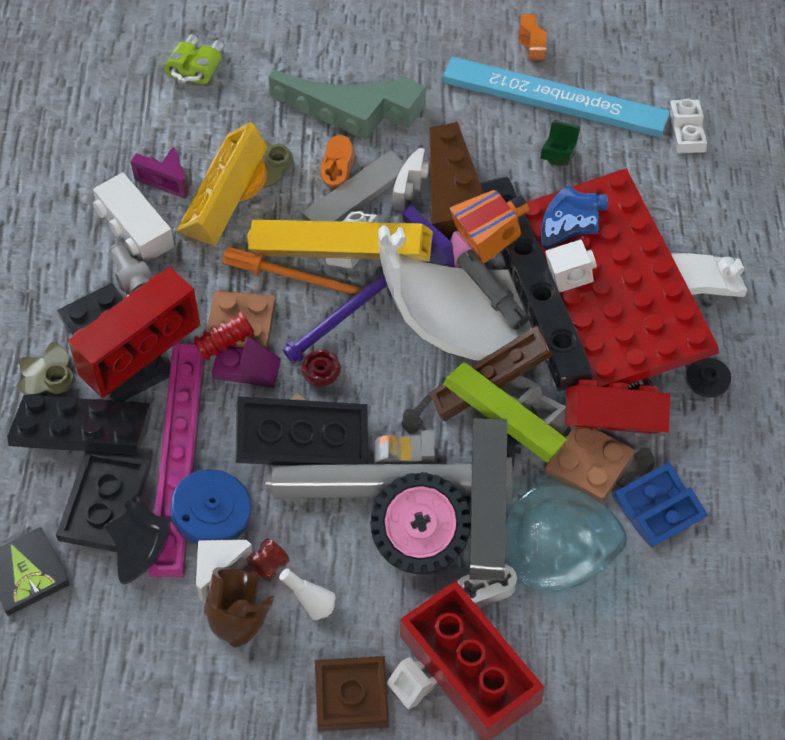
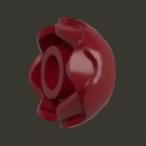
[301,349,341,387]

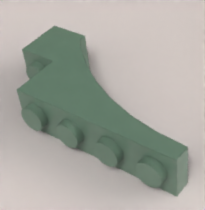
[268,69,426,140]

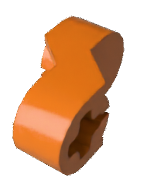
[518,13,547,61]
[321,135,355,189]

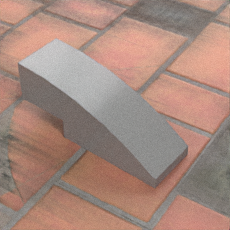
[500,375,568,434]

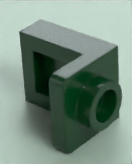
[540,120,581,166]

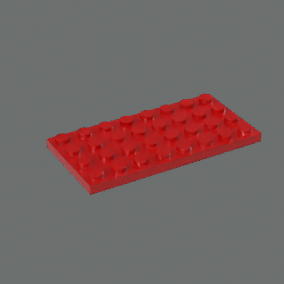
[525,168,719,387]

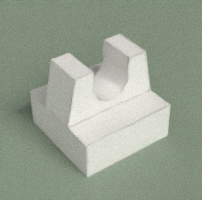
[387,657,437,710]

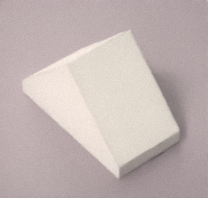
[196,540,254,603]

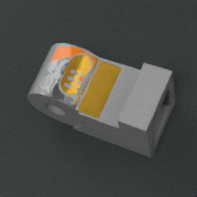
[374,430,435,464]

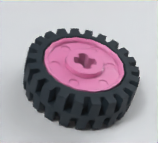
[370,472,471,574]

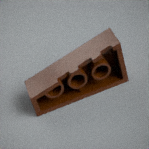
[429,122,484,241]

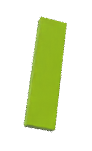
[443,362,568,463]

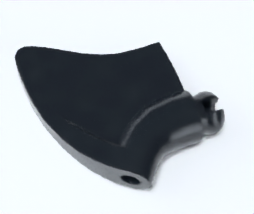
[104,494,170,585]

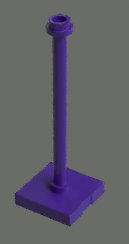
[282,206,455,364]

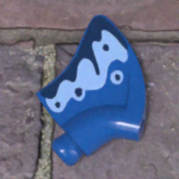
[541,186,608,249]

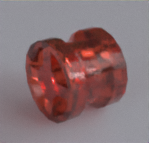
[246,538,290,581]

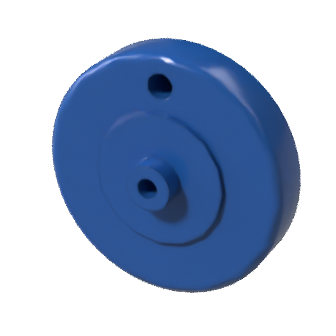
[170,469,252,545]

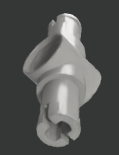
[109,242,152,296]

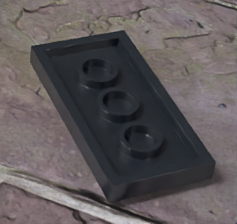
[57,283,170,401]
[7,395,151,455]
[235,396,368,465]

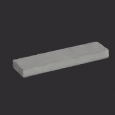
[302,150,405,222]

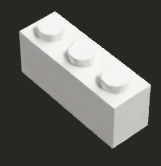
[93,172,175,263]

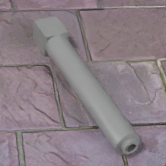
[266,457,513,502]

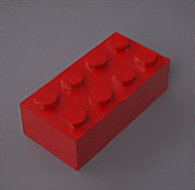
[68,266,201,399]
[400,581,545,740]

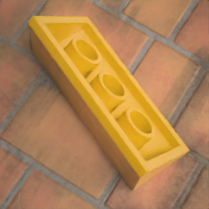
[175,122,267,246]

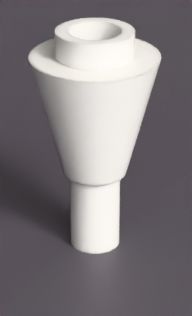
[279,568,335,620]

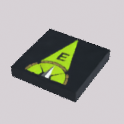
[0,527,70,616]

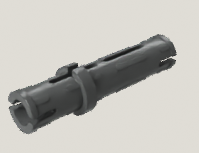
[457,249,529,330]

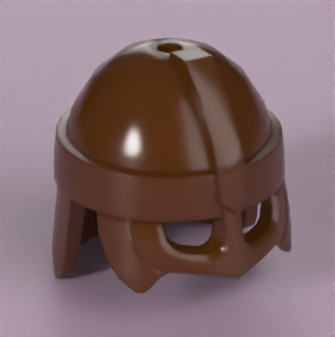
[204,567,275,648]

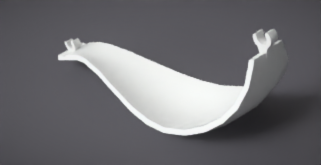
[378,226,747,361]

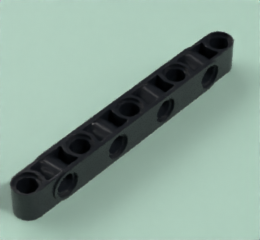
[480,176,592,391]

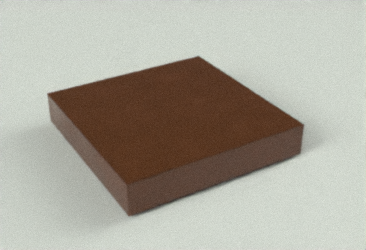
[315,656,389,732]

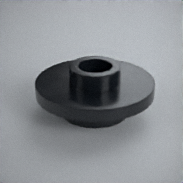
[686,358,731,398]

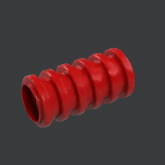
[194,311,254,362]

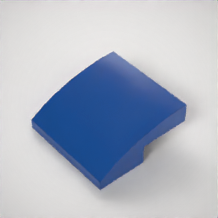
[612,462,708,548]

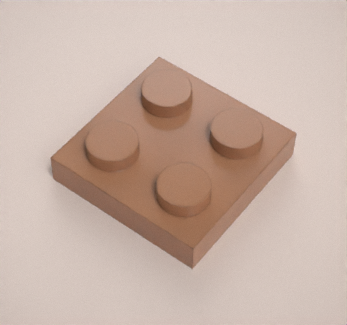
[206,291,276,350]
[545,427,635,505]

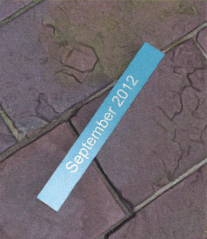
[443,56,670,138]

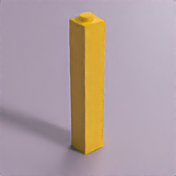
[247,220,433,261]

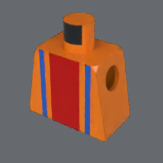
[450,190,529,264]

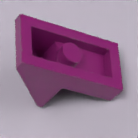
[130,147,188,199]
[211,338,281,388]

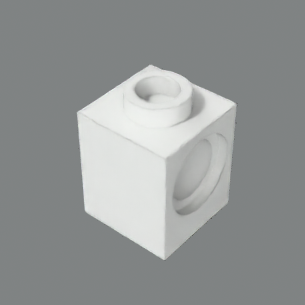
[545,240,597,293]

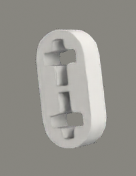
[457,564,517,608]

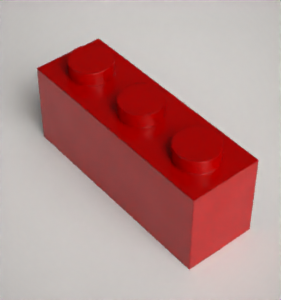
[565,380,671,434]

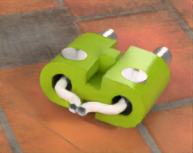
[164,34,224,84]

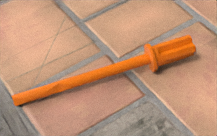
[222,247,363,295]

